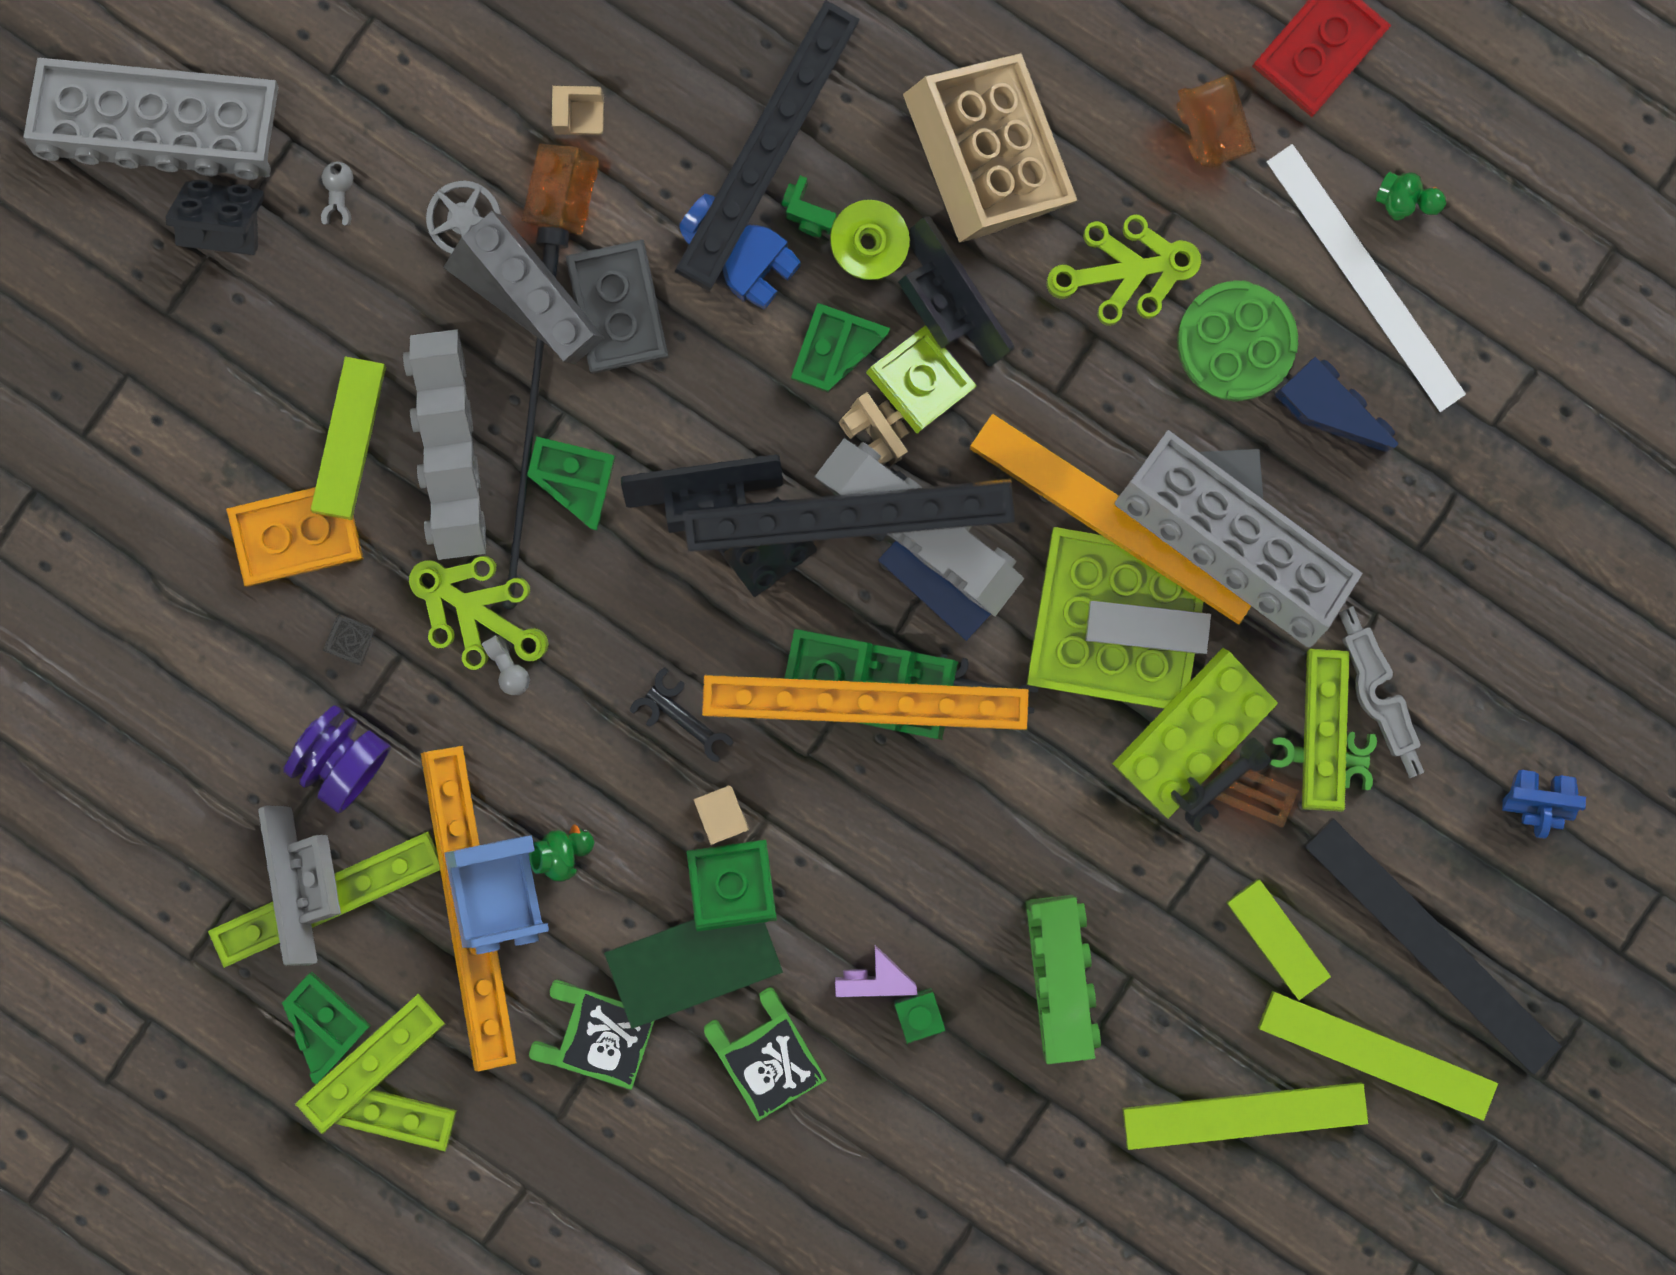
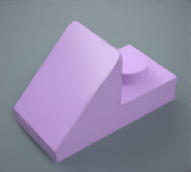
[835,945,917,997]

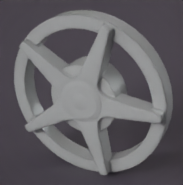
[426,181,501,254]

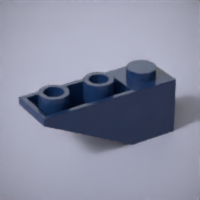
[1274,357,1399,452]

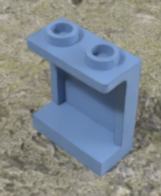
[444,835,549,954]

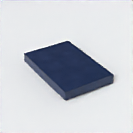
[878,541,991,641]

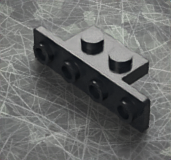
[898,215,1015,367]
[621,454,784,533]

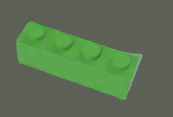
[1025,895,1101,1064]

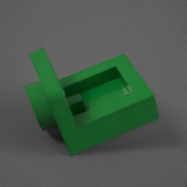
[782,175,837,237]

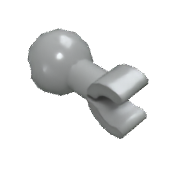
[321,161,353,226]
[482,636,530,696]

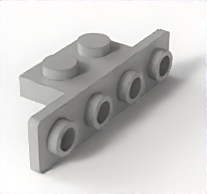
[258,806,341,966]

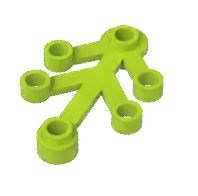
[1046,215,1201,326]
[409,556,548,670]

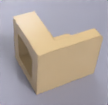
[552,86,604,135]
[693,786,750,845]

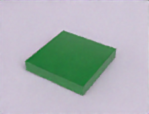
[687,840,777,932]

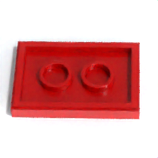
[1252,0,1392,117]

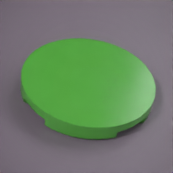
[1177,281,1298,401]

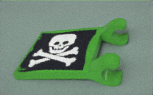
[529,979,654,1090]
[704,987,827,1121]

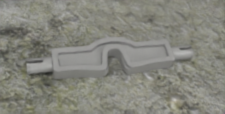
[1338,606,1425,778]

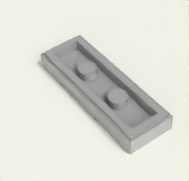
[1085,601,1211,654]

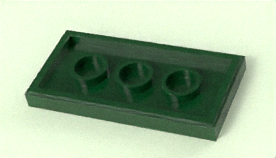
[604,919,783,1029]

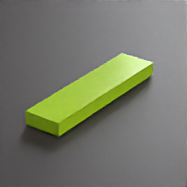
[311,357,386,520]
[1302,649,1349,812]
[295,994,446,1134]

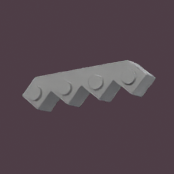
[403,329,486,560]
[814,438,1024,617]

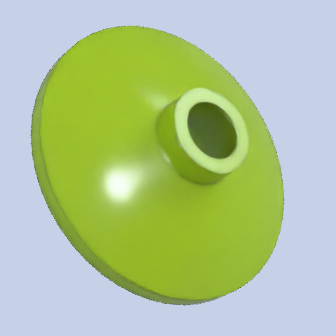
[830,200,910,280]

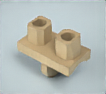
[839,392,909,466]

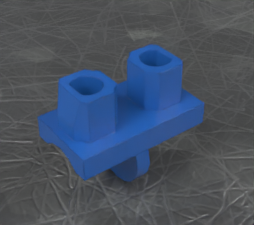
[1502,770,1586,839]

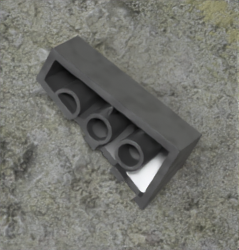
[443,211,605,364]

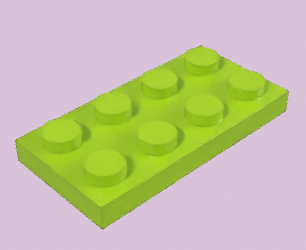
[1112,648,1278,819]

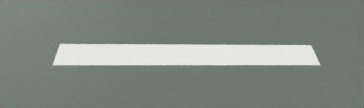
[1266,144,1466,412]

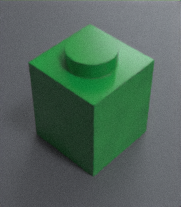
[893,988,945,1043]

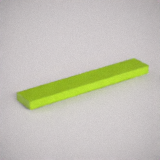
[208,831,440,968]
[1258,991,1498,1121]
[1122,1082,1368,1150]

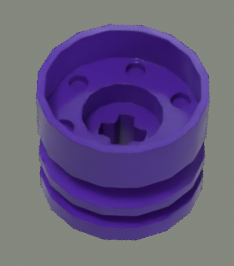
[283,705,391,813]

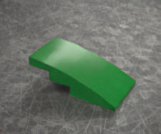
[784,629,958,740]

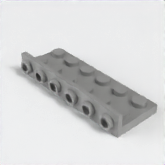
[23,58,279,180]
[1115,430,1363,648]

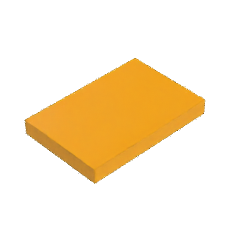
[226,487,364,587]

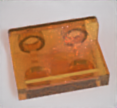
[1177,74,1256,168]
[521,144,599,235]

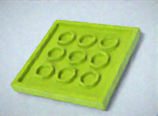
[1026,527,1204,709]

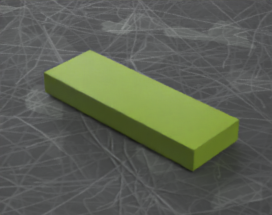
[1226,879,1331,1000]
[335,1089,457,1151]

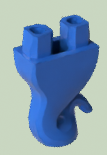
[679,194,801,310]

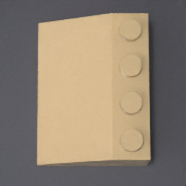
[903,53,1078,243]

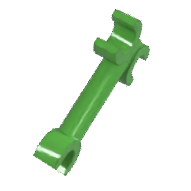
[1269,732,1377,790]

